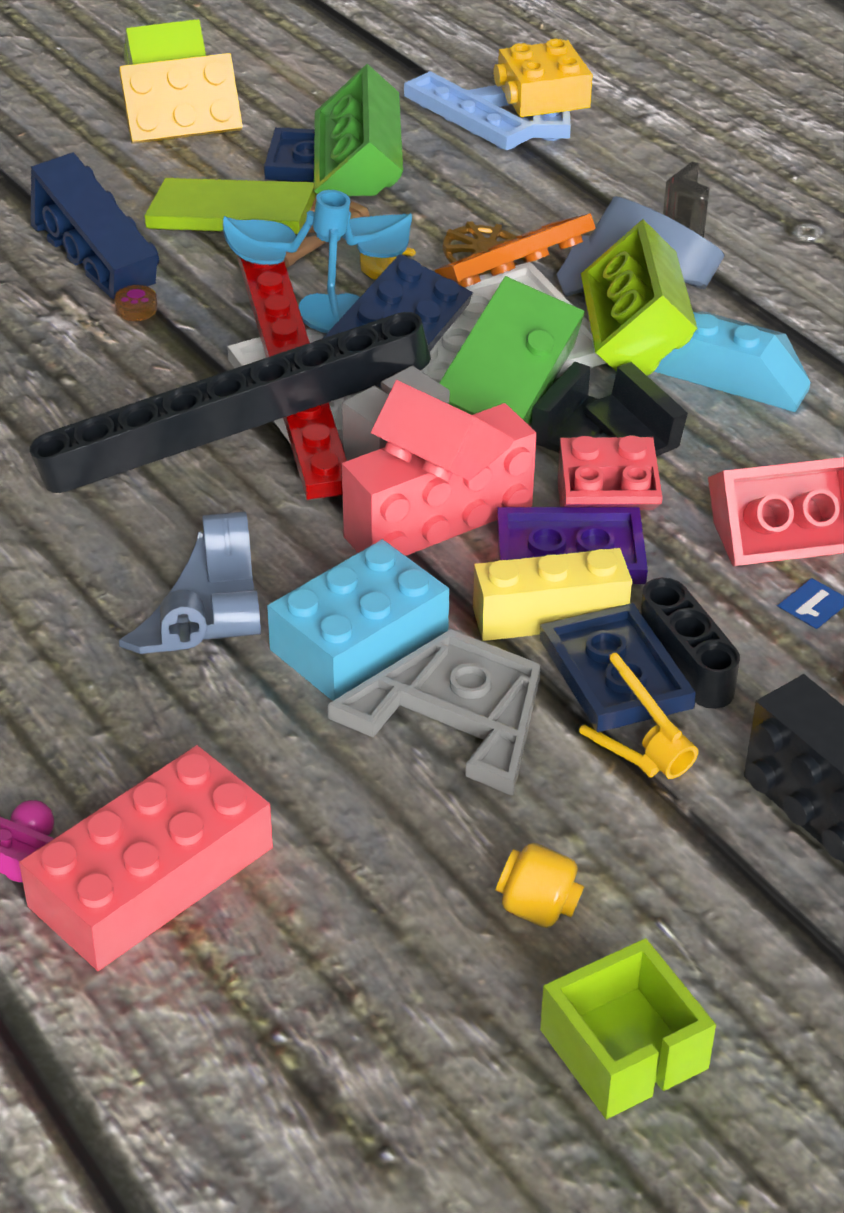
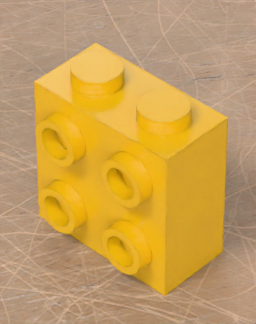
[493,39,593,117]

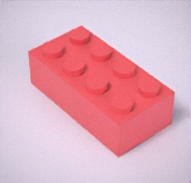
[342,403,536,556]
[19,745,273,971]

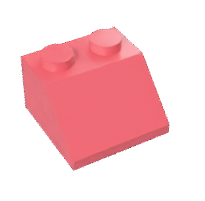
[371,380,514,482]

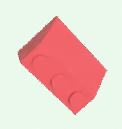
[708,457,844,567]

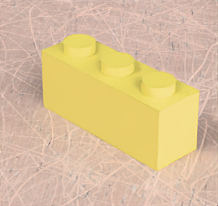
[473,548,632,641]

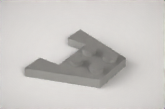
[328,629,541,796]

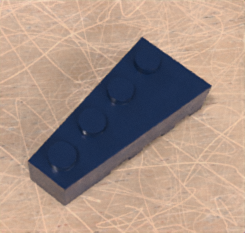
[31,152,159,300]

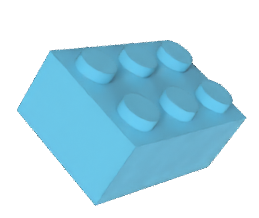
[267,539,449,701]

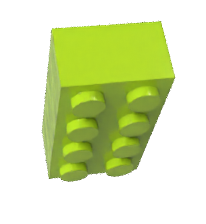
[581,219,698,376]

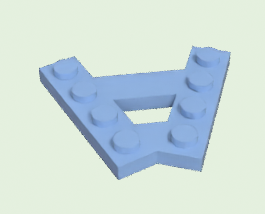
[404,71,571,151]

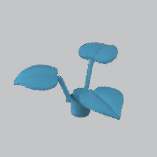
[223,190,412,333]

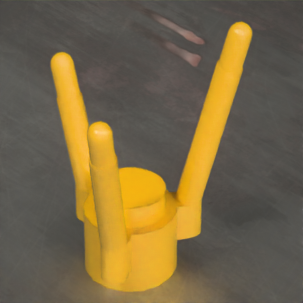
[579,652,698,779]

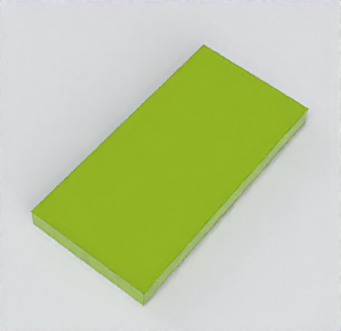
[144,178,317,234]

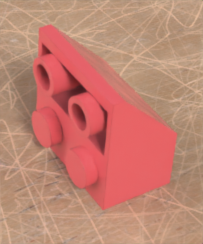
[558,436,662,510]

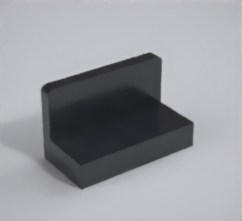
[532,361,603,453]
[584,362,688,457]

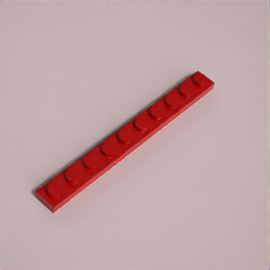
[237,255,347,500]

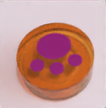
[115,285,158,321]

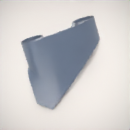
[557,196,725,297]
[119,511,261,654]

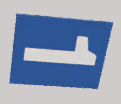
[777,578,844,629]

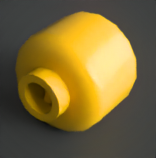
[495,843,585,928]

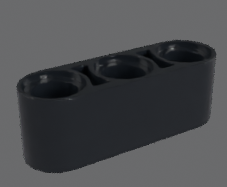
[640,577,740,709]

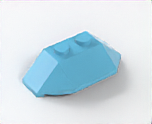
[654,312,811,412]

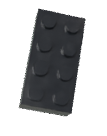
[744,674,844,863]

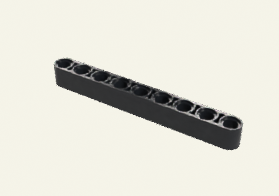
[29,312,431,493]

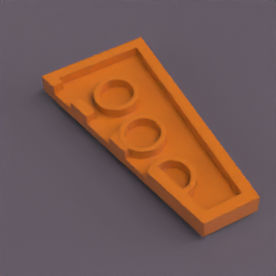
[435,213,596,288]

